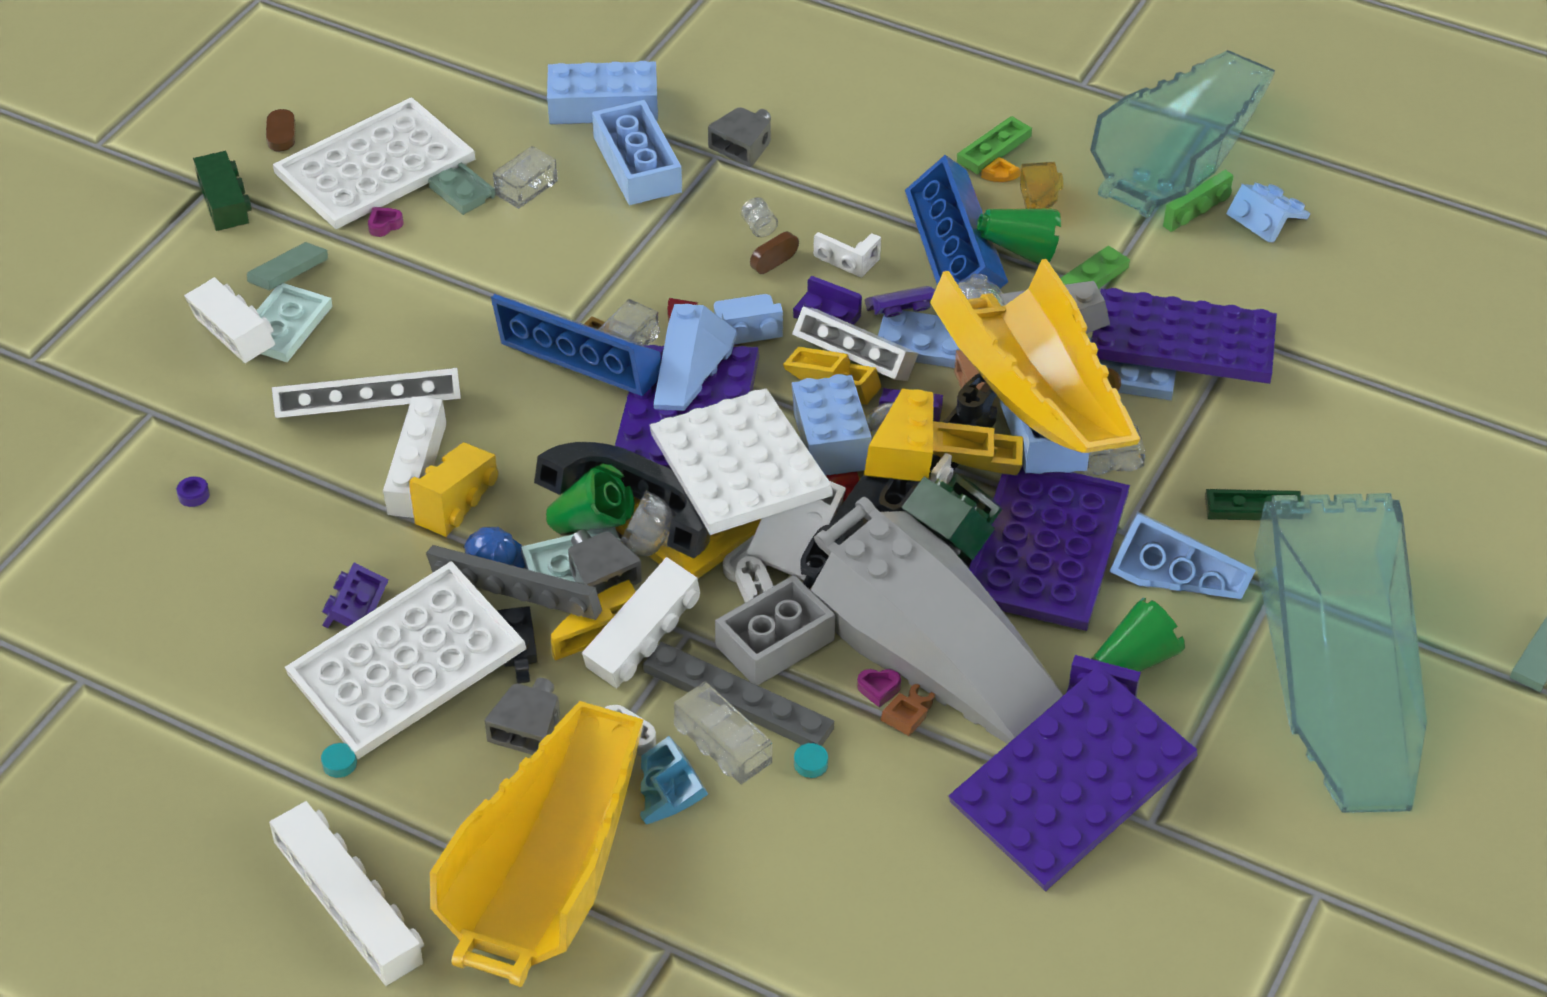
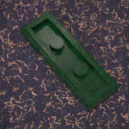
[1205,489,1304,521]

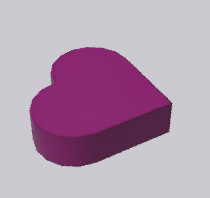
[368,207,404,237]
[857,669,901,708]

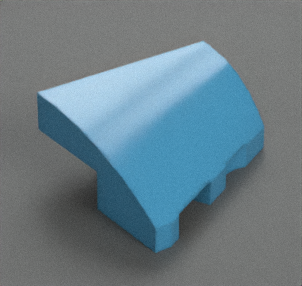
[640,736,708,824]

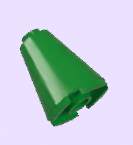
[977,208,1061,265]
[546,464,635,534]
[1091,597,1185,672]

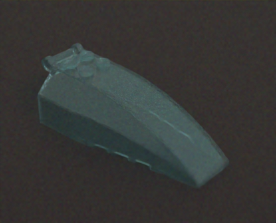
[1090,50,1275,218]

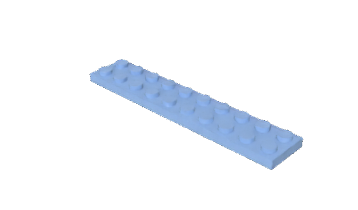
[878,310,1176,400]

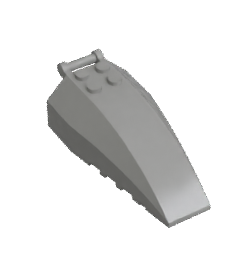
[811,497,1064,744]

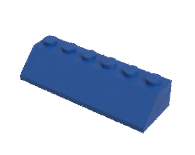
[905,155,1008,299]
[491,294,661,396]

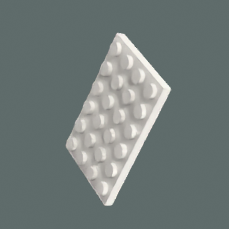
[273,97,476,229]
[650,388,833,535]
[285,561,526,759]

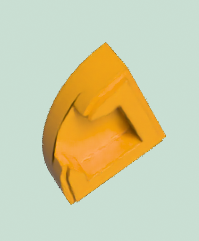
[981,157,1021,182]

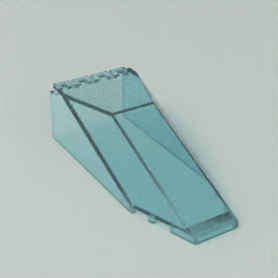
[1254,493,1427,813]

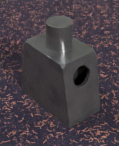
[708,107,771,168]
[568,530,642,594]
[485,678,560,755]

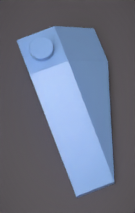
[653,304,737,411]
[1109,511,1256,599]

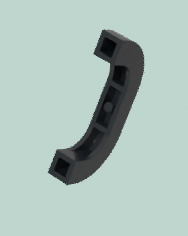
[534,442,711,558]

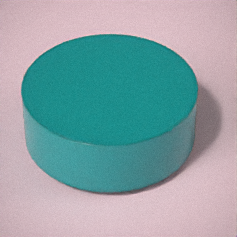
[321,743,357,778]
[794,743,828,778]

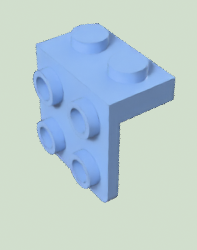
[1226,182,1310,243]
[714,294,783,344]

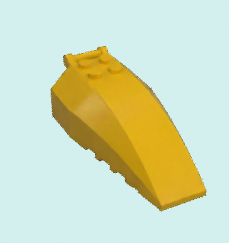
[930,259,1140,453]
[430,701,644,987]

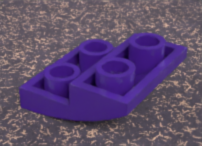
[864,286,935,318]

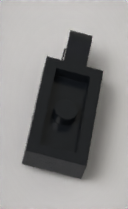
[497,606,538,684]

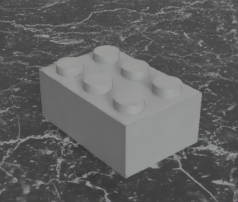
[715,575,835,685]

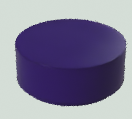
[176,476,210,507]

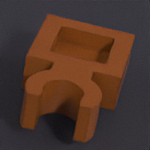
[880,684,935,736]

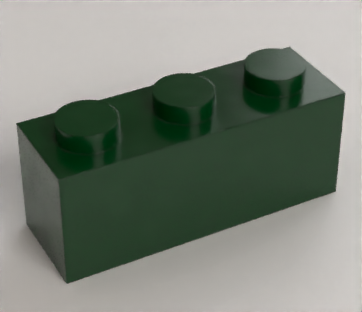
[193,150,252,231]

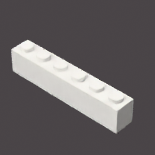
[272,368,461,418]
[269,801,424,986]

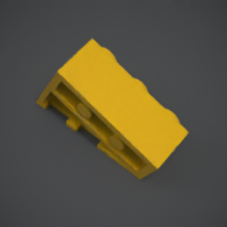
[864,389,933,481]
[409,442,499,537]

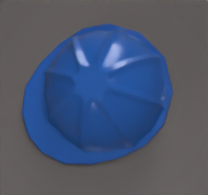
[464,526,525,568]

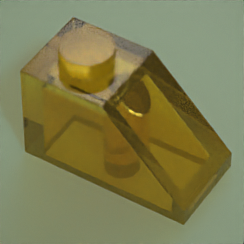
[1020,162,1063,209]

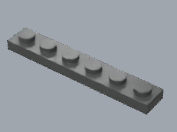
[426,545,602,620]
[643,642,834,746]

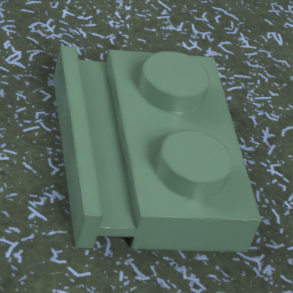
[428,162,495,215]

